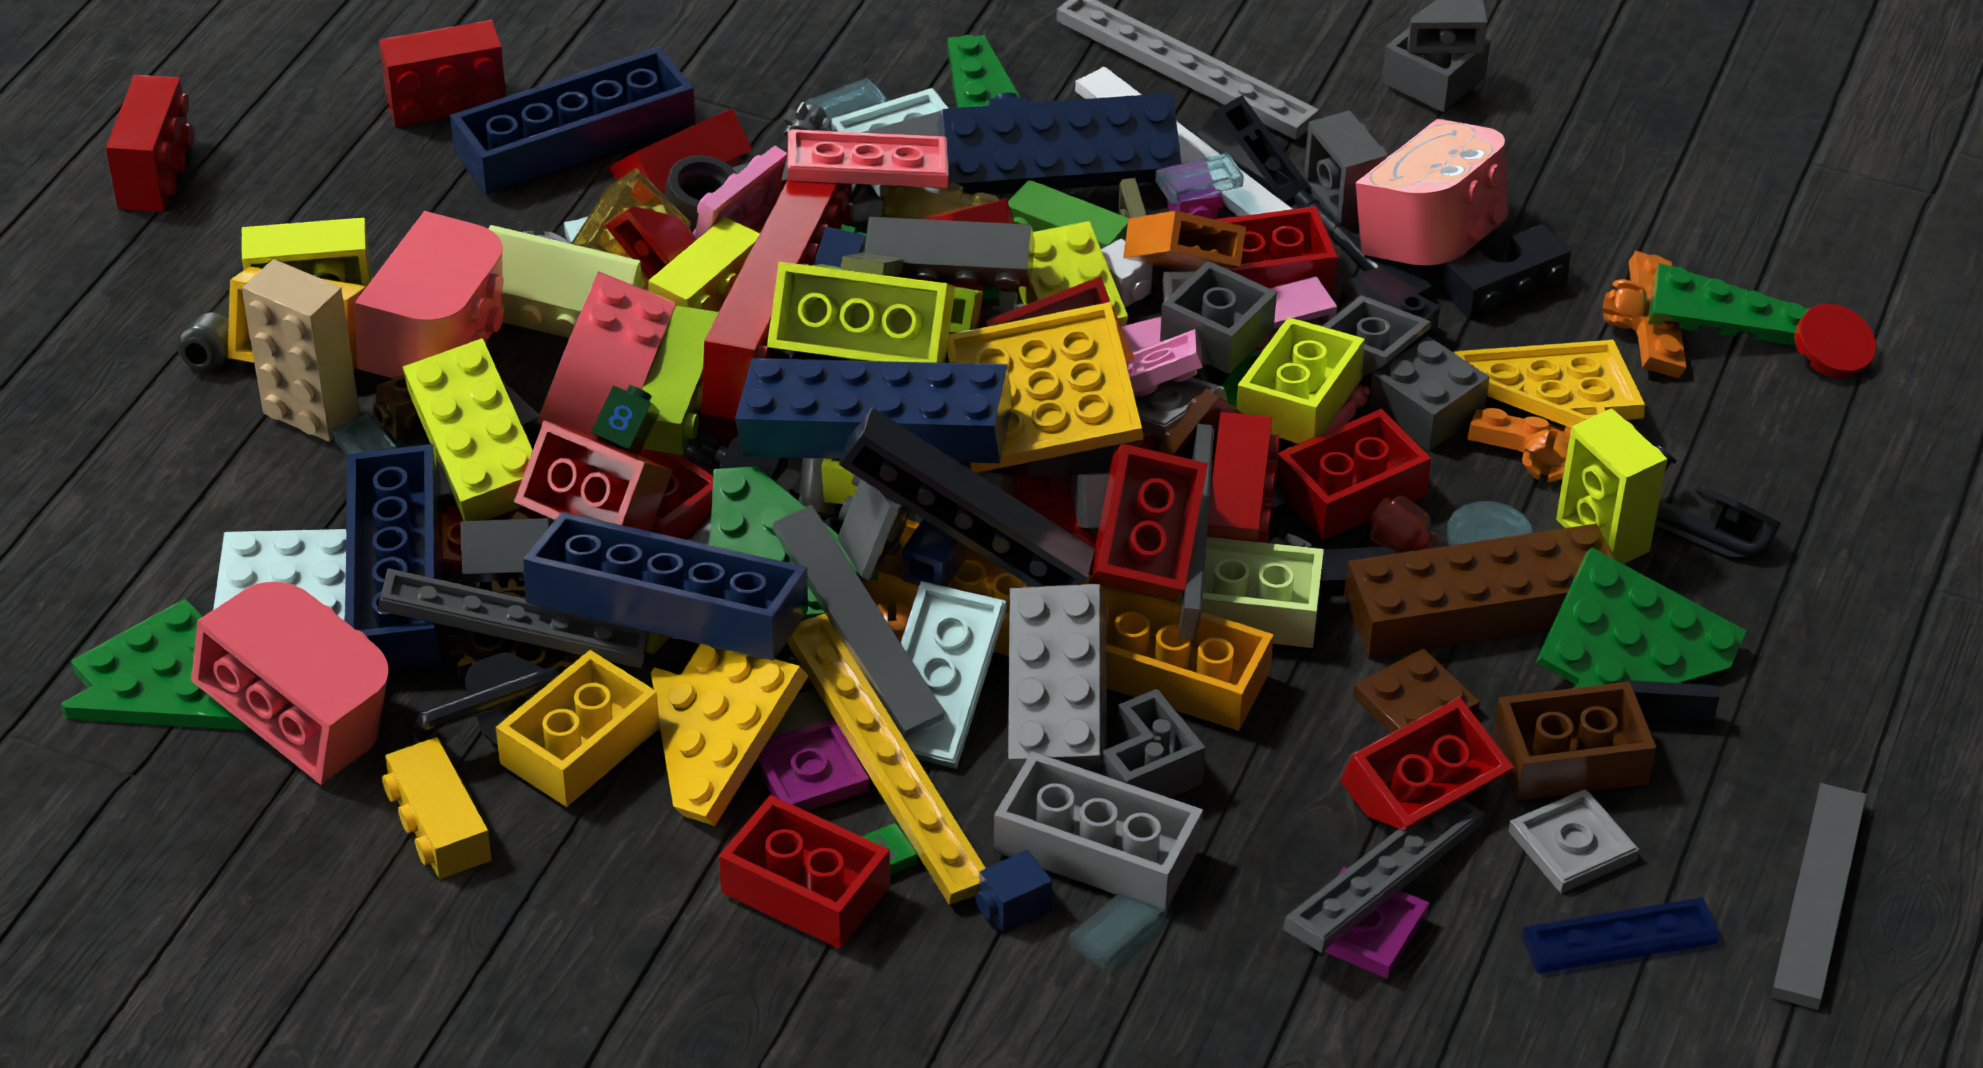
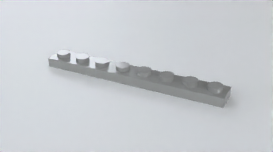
[1057,0,1319,140]

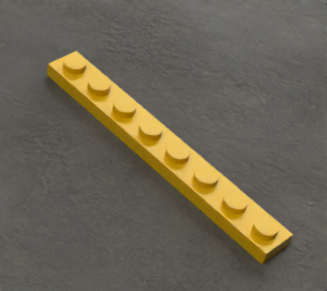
[787,614,986,905]

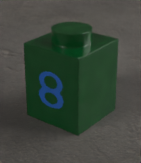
[591,385,660,456]

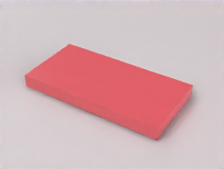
[787,129,948,188]

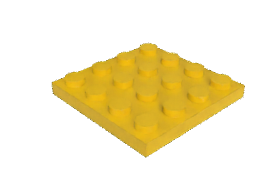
[947,302,1144,473]

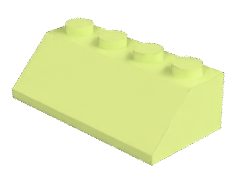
[488,225,642,338]
[1166,537,1324,648]

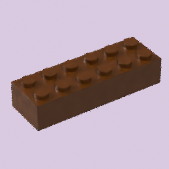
[1344,523,1614,659]

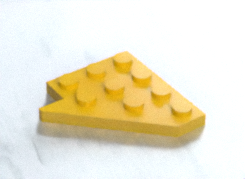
[1454,340,1645,428]
[651,644,808,826]

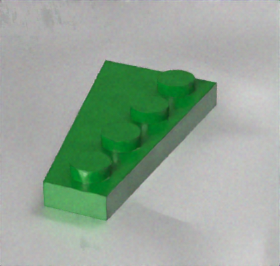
[947,35,1020,108]
[1648,263,1809,345]

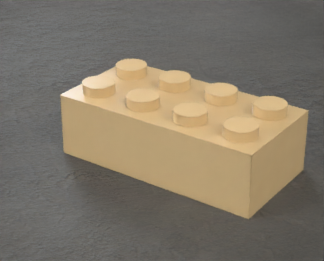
[242,259,360,442]

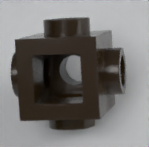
[373,376,425,440]

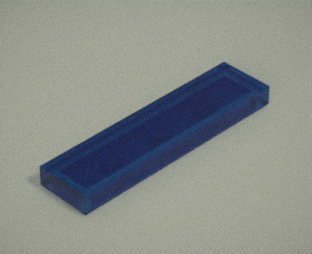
[1522,897,1719,974]

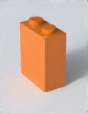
[1123,211,1246,272]

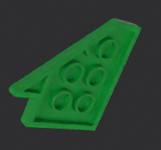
[710,466,879,621]
[1536,548,1746,688]
[61,599,249,730]

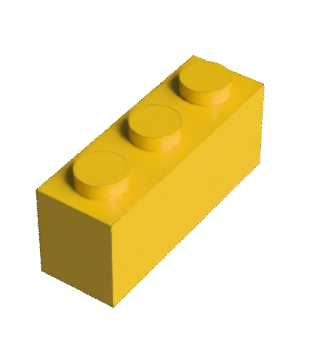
[382,737,492,880]

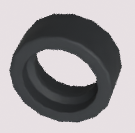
[664,155,737,228]

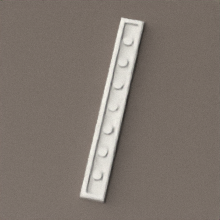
[1075,67,1292,216]

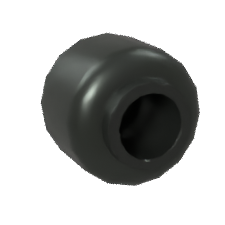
[177,313,230,373]

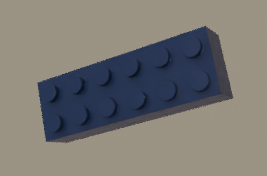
[450,47,696,195]
[938,93,1182,198]
[735,358,1013,464]
[345,444,443,671]
[523,512,808,661]

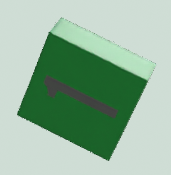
[862,823,918,875]

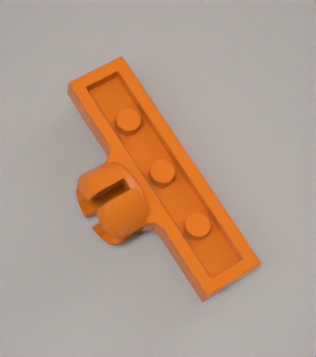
[1602,251,1686,379]
[1467,408,1571,482]

